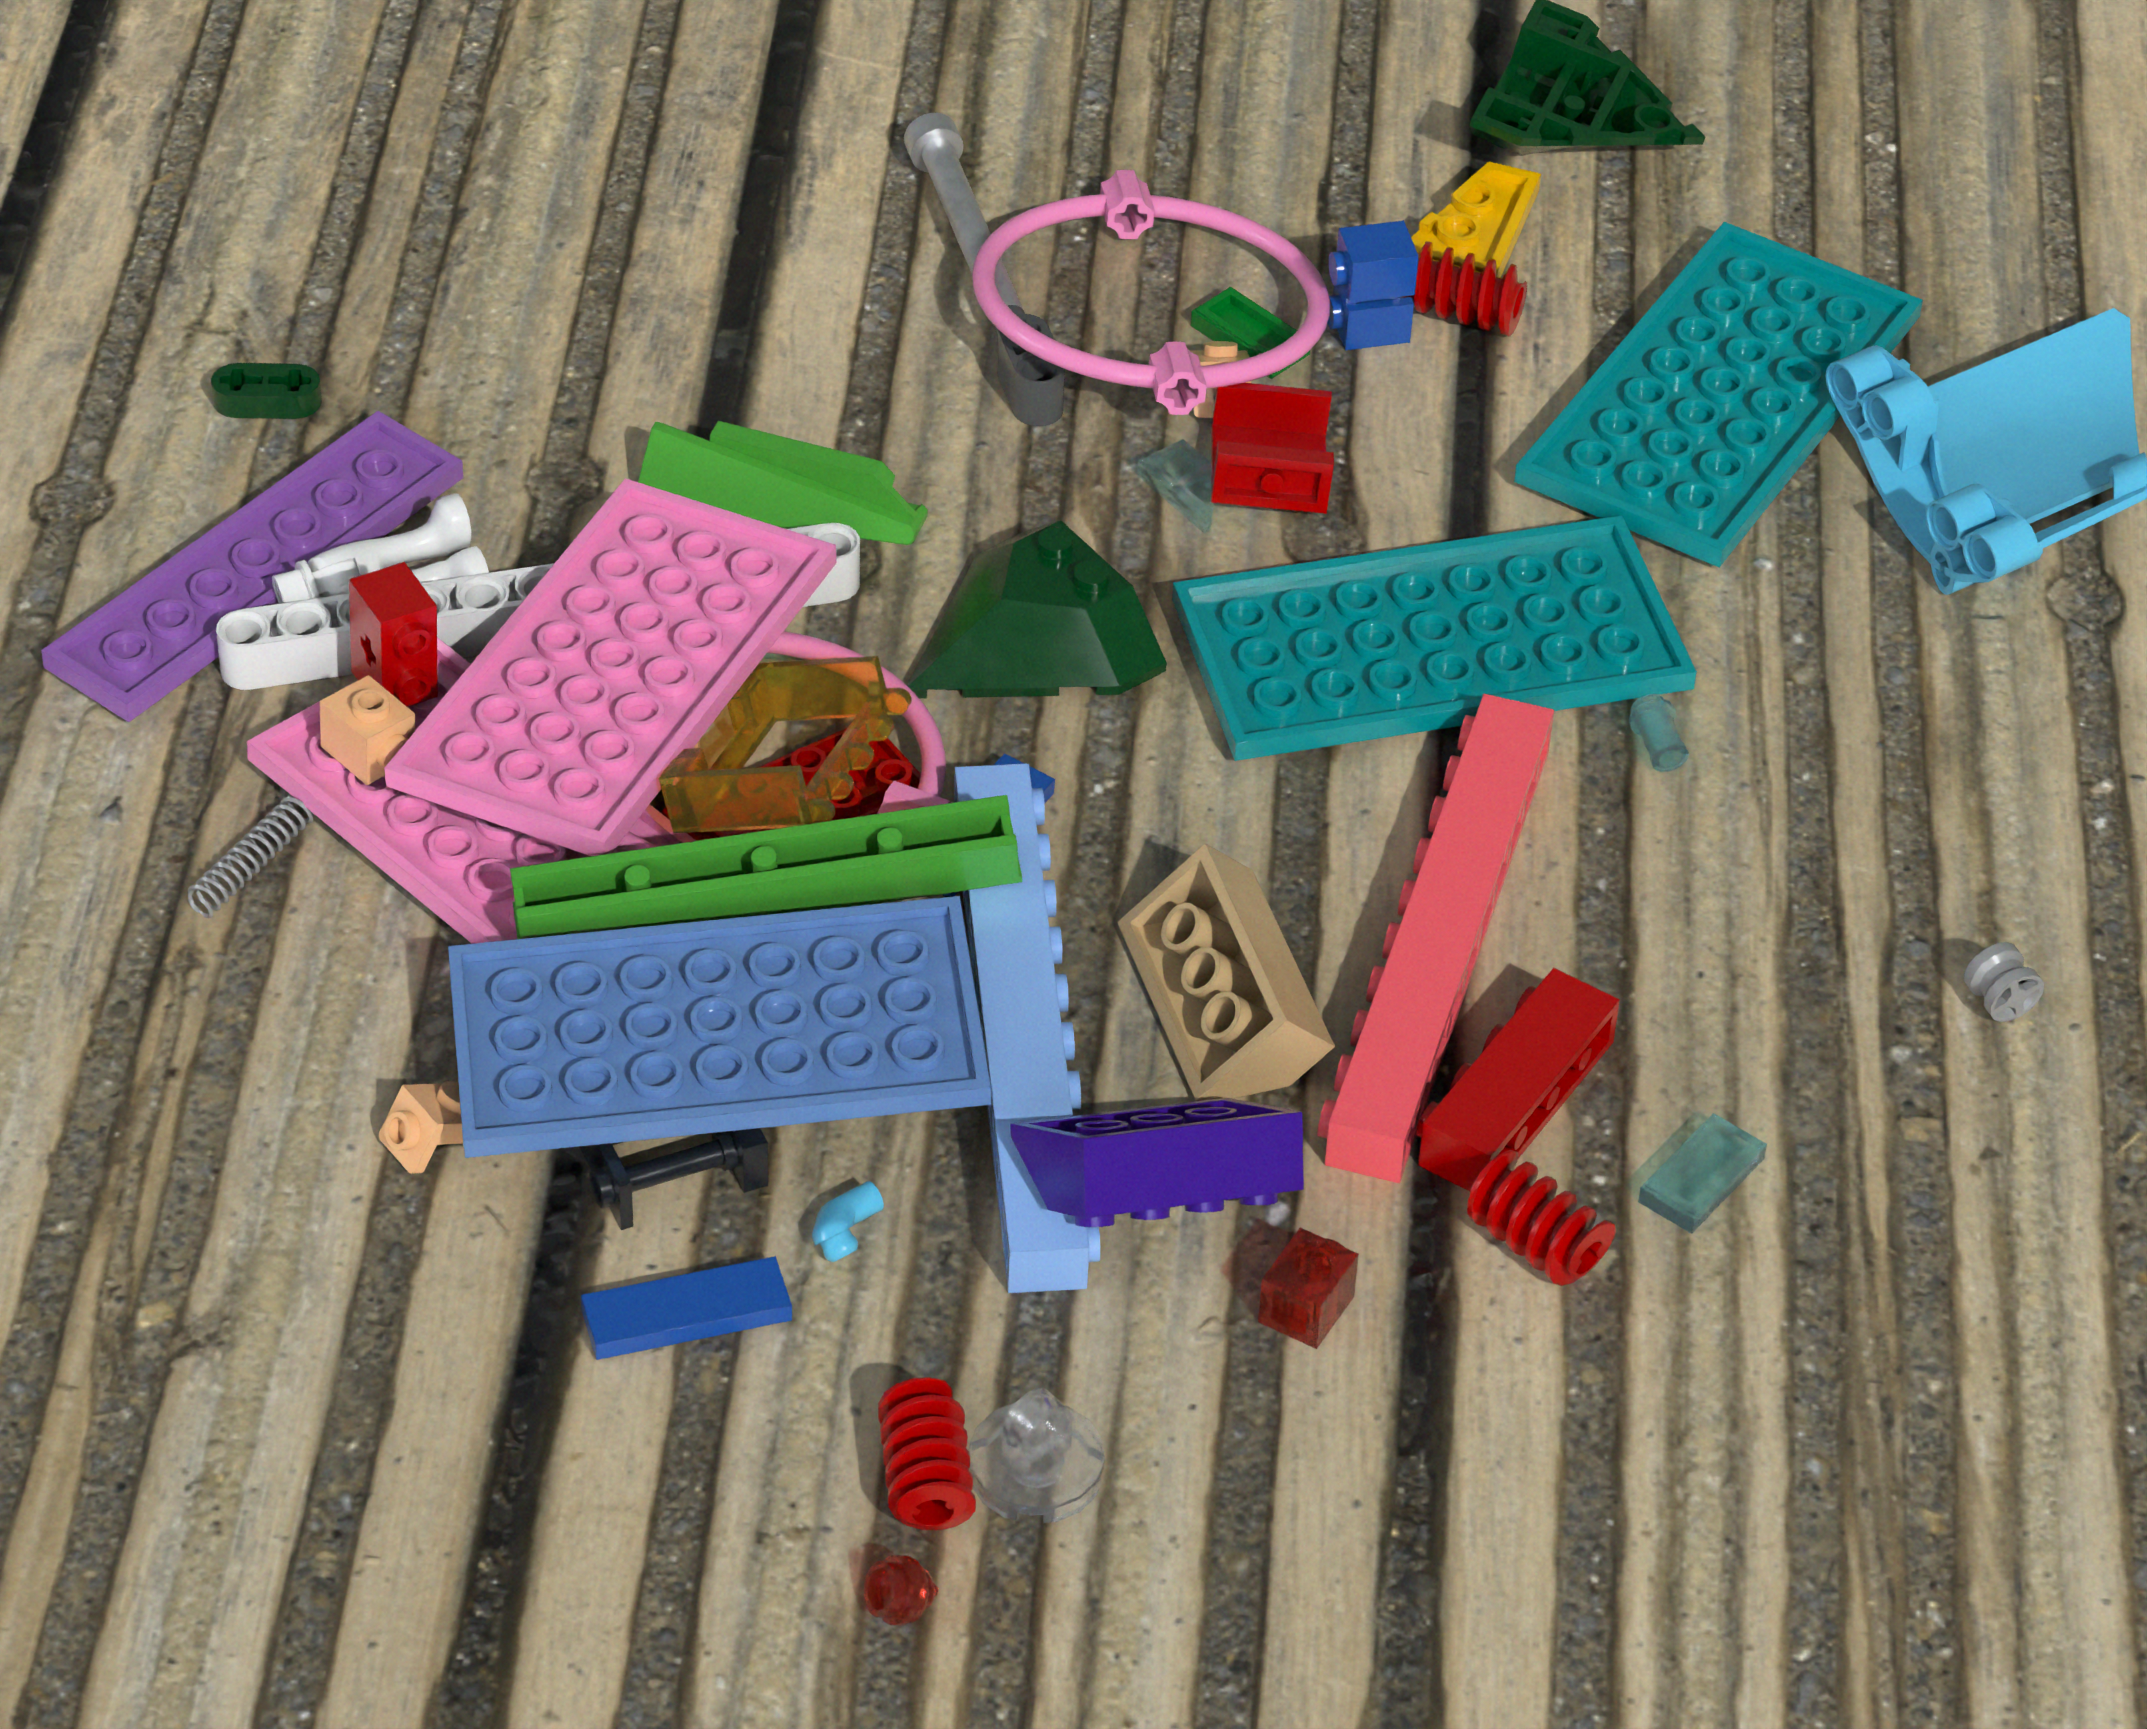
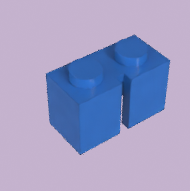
[1327,220,1419,351]

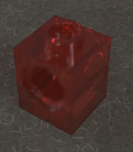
[1258,1227,1359,1349]

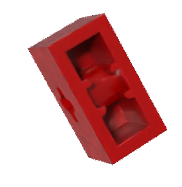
[349,562,438,707]

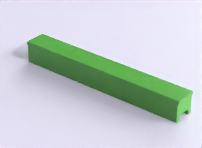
[510,795,1022,939]

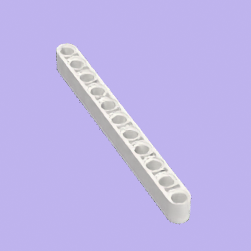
[216,523,860,690]

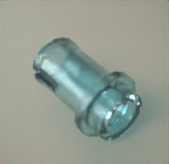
[1629,694,1689,772]

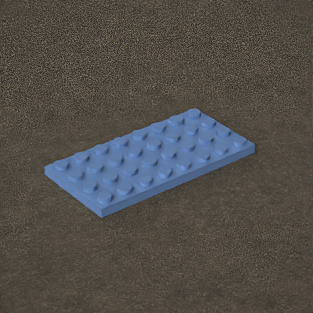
[448,896,991,1158]

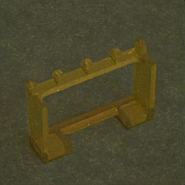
[658,656,912,833]

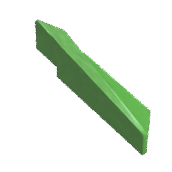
[638,421,928,545]

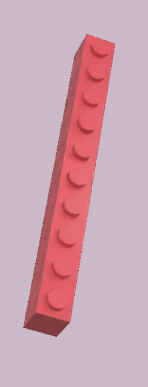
[1317,694,1554,1184]

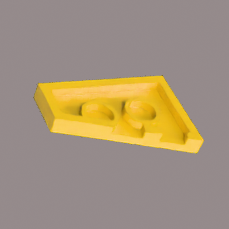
[1411,162,1541,277]

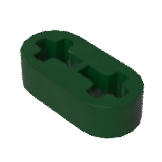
[211,363,322,419]

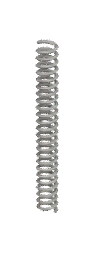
[187,794,316,918]

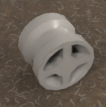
[1964,942,2044,1022]

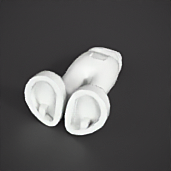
[272,493,489,604]

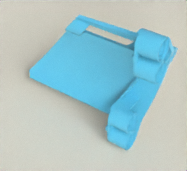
[1825,308,2147,595]

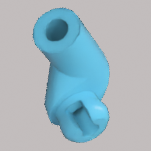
[812,1181,884,1262]

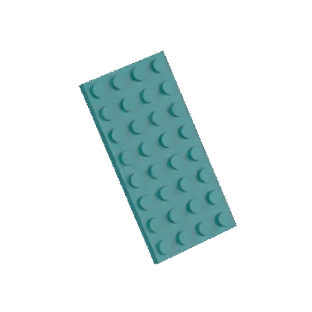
[1514,222,1923,568]
[1172,515,1697,761]

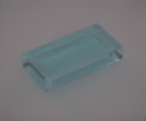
[1638,1113,1767,1234]

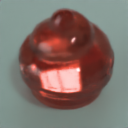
[864,1555,939,1626]

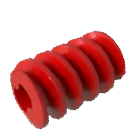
[1403,241,1527,337]
[1467,1150,1616,1286]
[878,1377,976,1530]

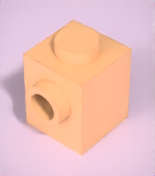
[320,675,415,785]

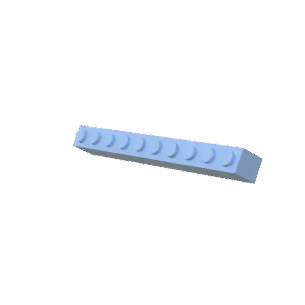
[954,764,1100,1293]

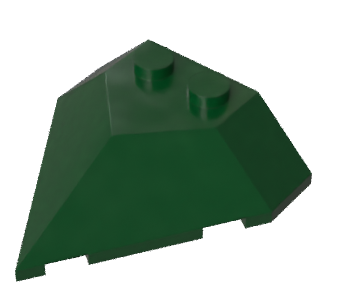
[1469,0,1705,155]
[907,520,1167,699]

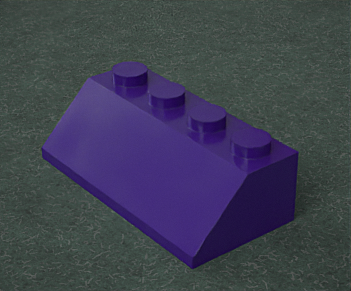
[1010,1098,1304,1227]

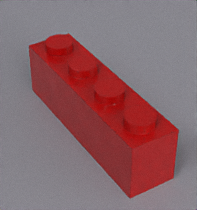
[1416,968,1620,1191]

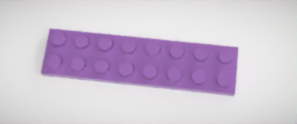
[41,411,463,722]

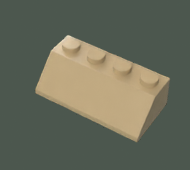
[1117,843,1335,1101]

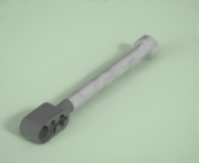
[904,113,1065,426]

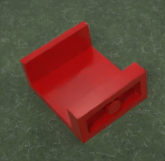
[1211,383,1334,514]

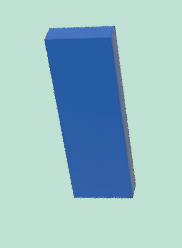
[581,1256,792,1360]

